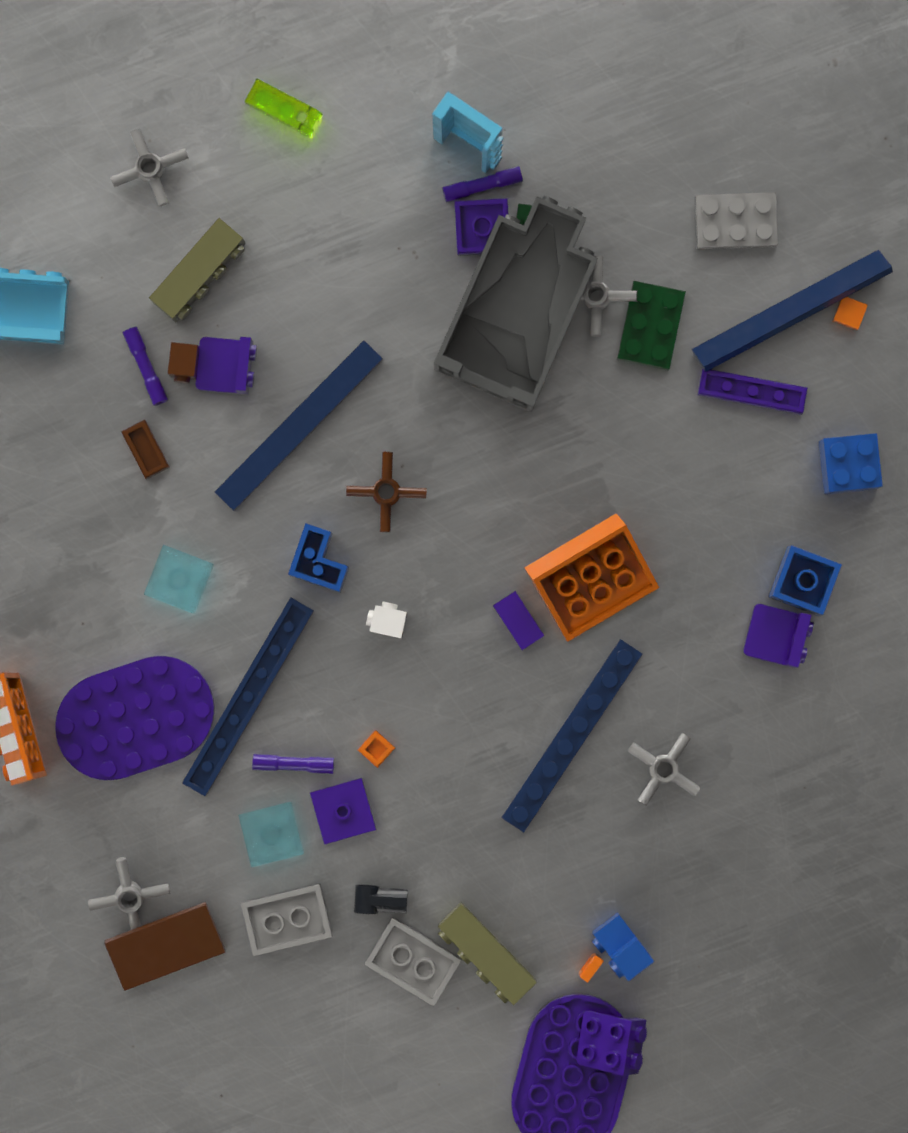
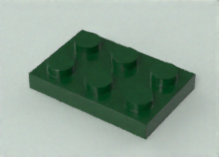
[617,281,686,370]

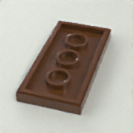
[104,902,225,991]

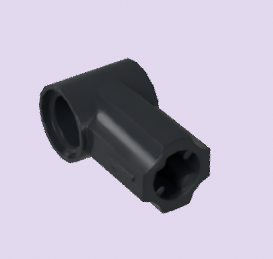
[354,885,408,914]

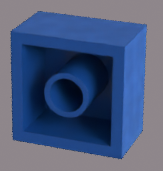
[819,433,883,494]
[768,545,842,616]

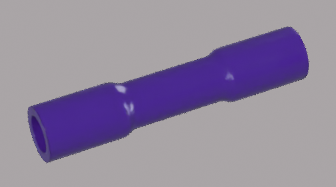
[442,166,523,202]
[122,327,168,406]
[252,754,334,774]

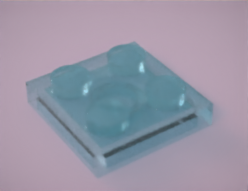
[144,545,214,614]
[238,801,304,867]

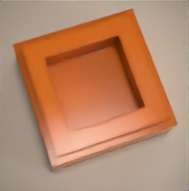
[832,297,868,331]
[358,730,395,768]
[579,953,604,983]

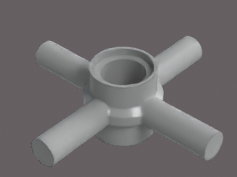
[110,129,189,207]
[580,256,637,337]
[628,733,701,806]
[88,857,170,930]

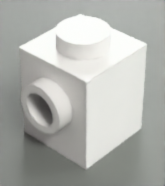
[366,601,407,639]

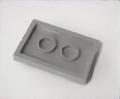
[695,192,778,249]
[241,884,332,956]
[364,917,462,1007]

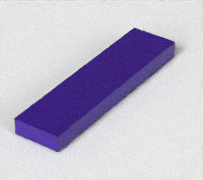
[697,369,808,415]

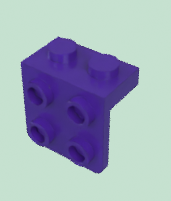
[195,337,257,395]
[743,604,814,668]
[577,1011,647,1076]

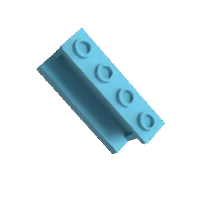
[432,91,504,173]
[0,268,69,344]

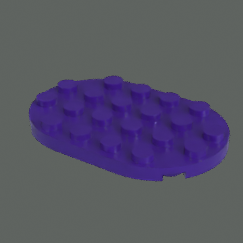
[55,656,215,780]
[511,994,629,1133]

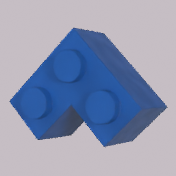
[288,523,349,593]
[592,912,655,981]

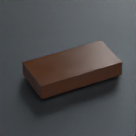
[121,419,170,480]

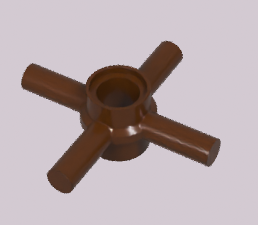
[346,452,427,532]

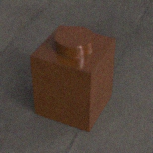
[168,342,200,384]

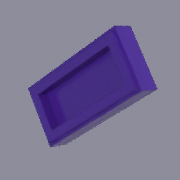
[493,591,544,650]

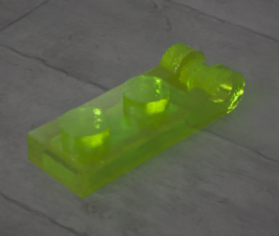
[244,78,323,138]

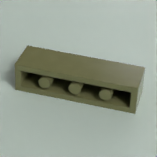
[149,218,245,322]
[438,902,537,1006]

